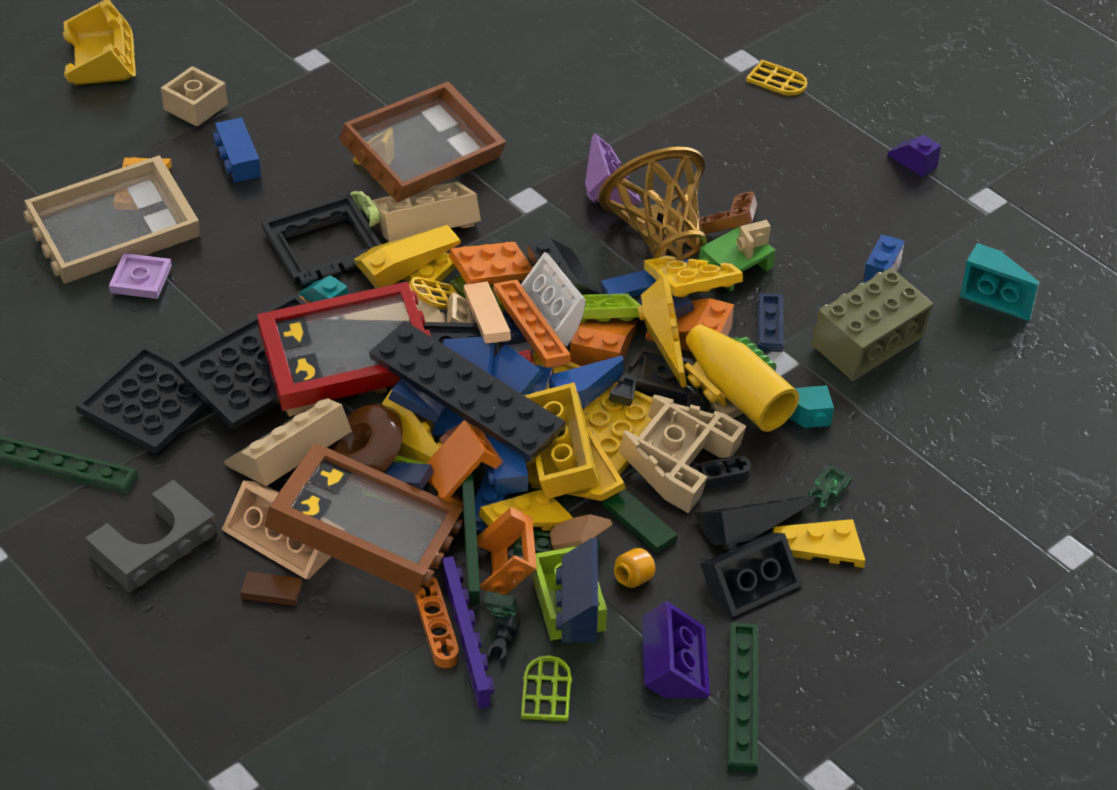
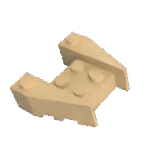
[619,395,746,513]

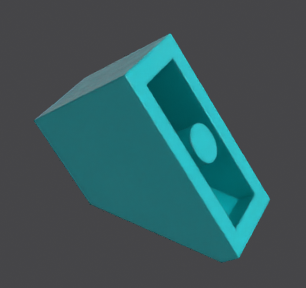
[297,275,348,303]
[789,385,834,428]

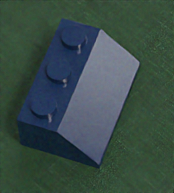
[556,538,598,643]

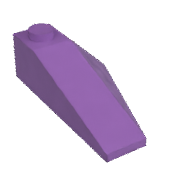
[585,133,641,205]

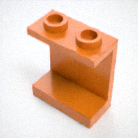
[426,420,503,508]

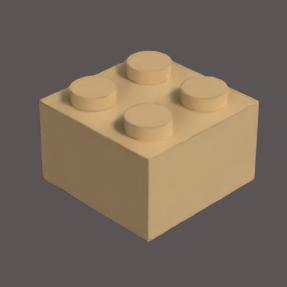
[161,66,228,127]

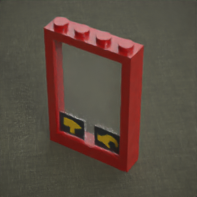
[257,282,431,411]

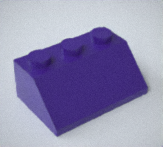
[642,601,710,698]

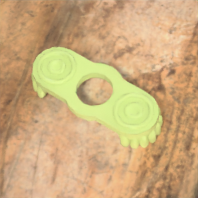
[350,191,380,227]

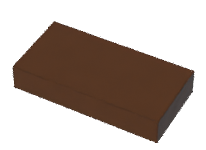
[240,571,303,606]

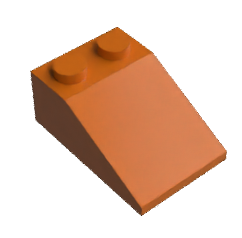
[645,298,734,352]
[570,318,638,366]

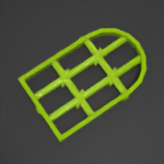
[521,656,572,721]

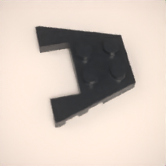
[608,347,705,412]

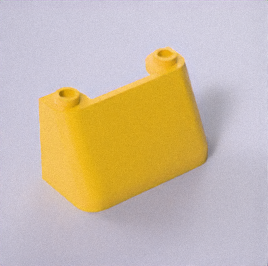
[63,0,136,85]

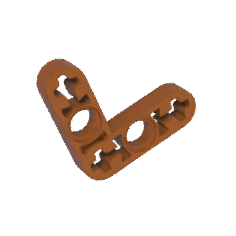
[683,192,757,234]

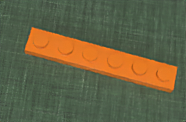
[494,280,571,368]

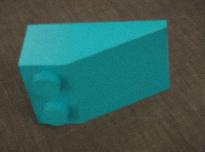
[960,243,1039,321]

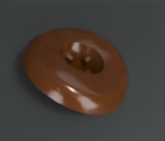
[327,404,403,486]

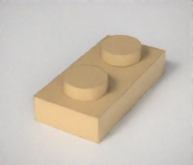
[447,292,474,323]

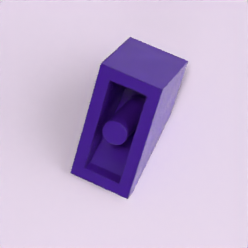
[888,135,941,177]

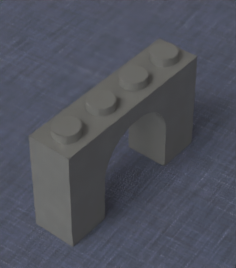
[85,480,218,592]

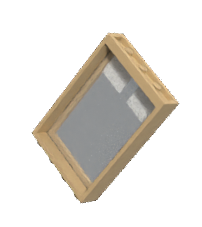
[23,155,200,284]

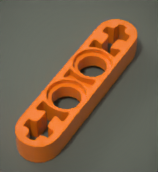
[414,577,459,668]

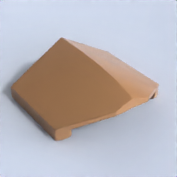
[550,515,612,550]

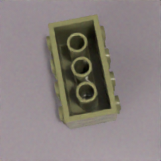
[811,267,934,381]

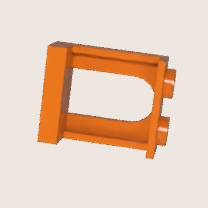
[477,507,537,599]

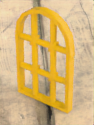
[746,60,807,95]
[409,277,458,310]

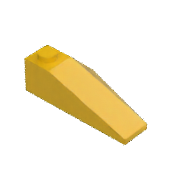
[353,225,461,288]
[638,275,687,387]
[382,389,443,463]

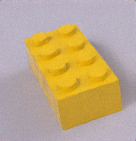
[524,382,599,499]

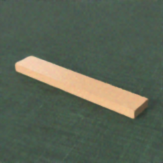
[463,282,511,344]

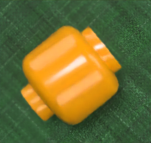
[614,548,655,588]

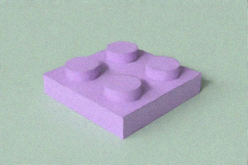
[109,253,172,299]

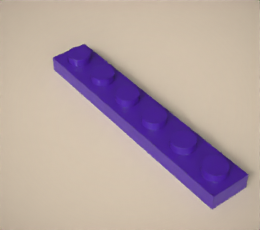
[442,556,494,708]

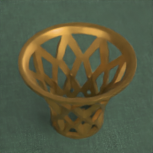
[598,147,707,261]

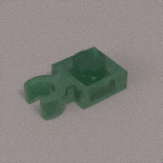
[808,464,852,507]
[484,591,518,617]

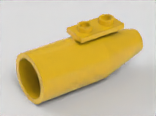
[684,325,799,431]

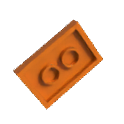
[449,242,533,284]

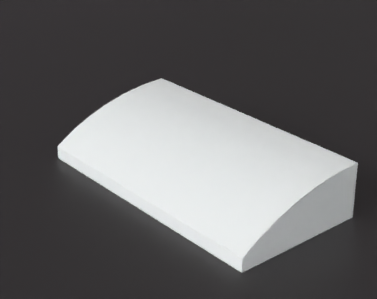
[521,252,585,346]

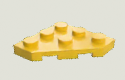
[644,256,743,297]
[525,426,626,501]

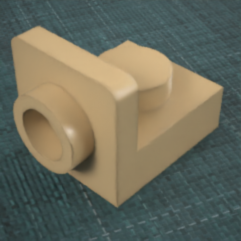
[736,220,771,259]

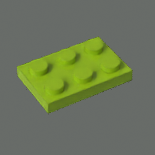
[580,293,640,323]

